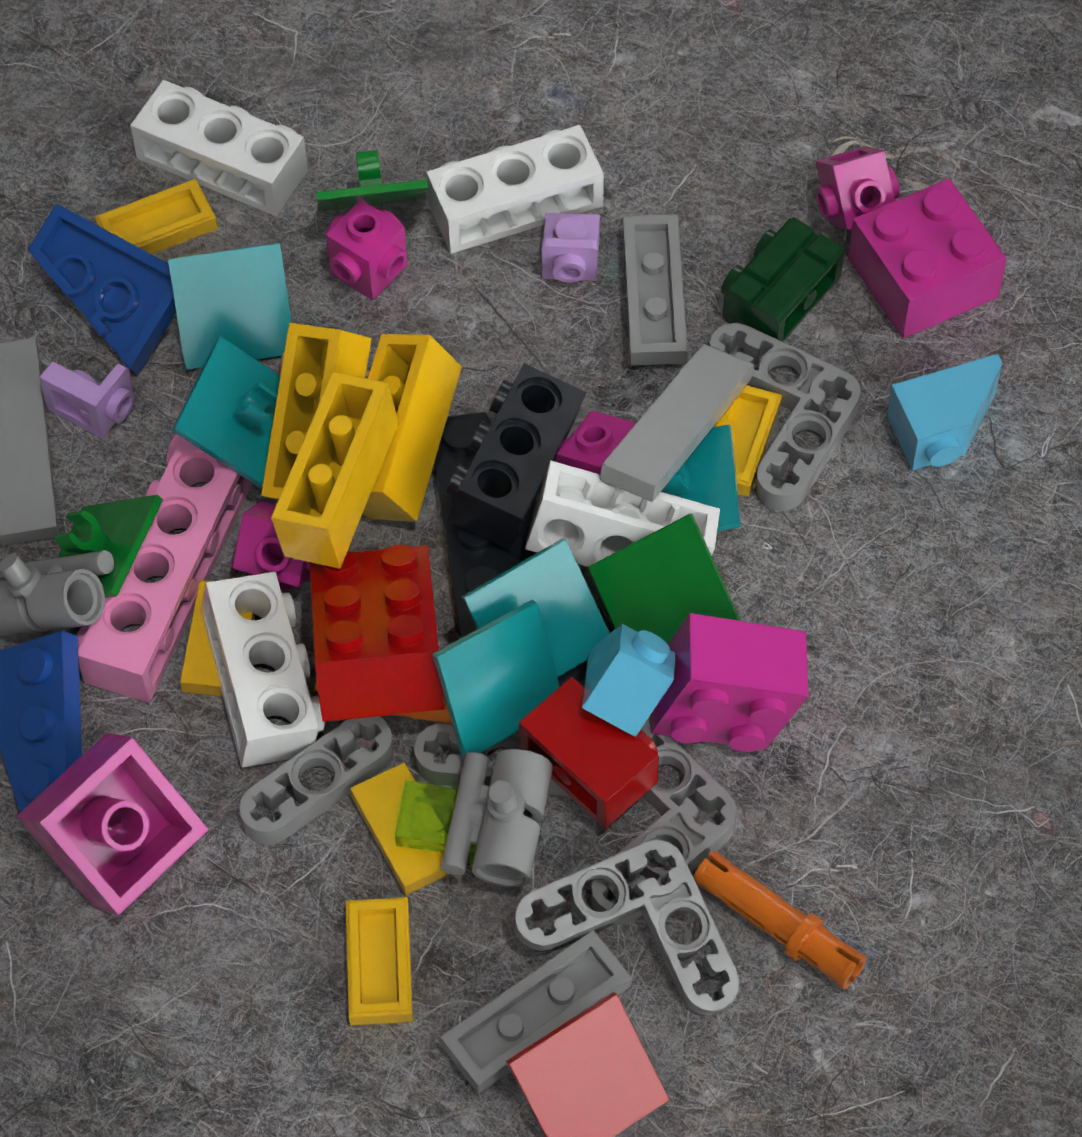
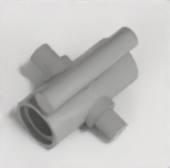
[0,550,114,637]
[441,749,553,887]

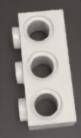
[130,80,308,217]
[426,125,604,254]
[525,460,720,567]
[201,572,325,768]

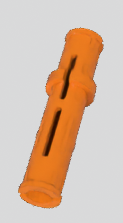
[693,850,867,990]

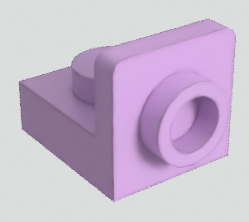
[542,213,600,283]
[39,362,135,438]

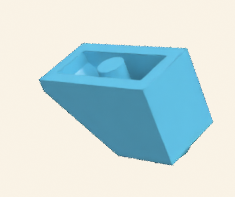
[887,354,1002,471]
[582,624,676,737]

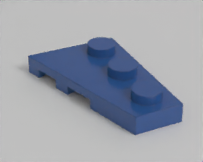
[28,203,176,376]
[0,631,82,812]

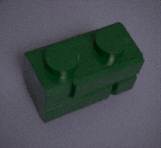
[721,217,844,342]

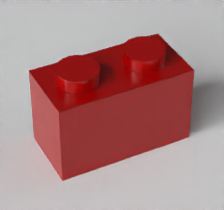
[519,677,659,829]

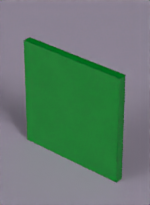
[316,150,428,211]
[55,495,163,598]
[588,513,741,644]

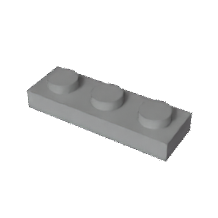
[623,214,687,366]
[440,930,632,1095]

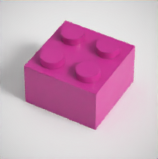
[848,178,1007,339]
[651,613,809,752]
[16,733,209,915]

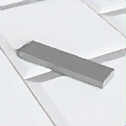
[0,338,59,546]
[600,344,754,502]

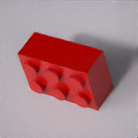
[310,545,445,722]

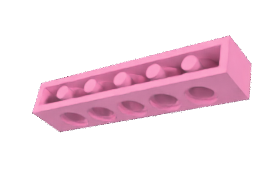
[77,434,252,703]

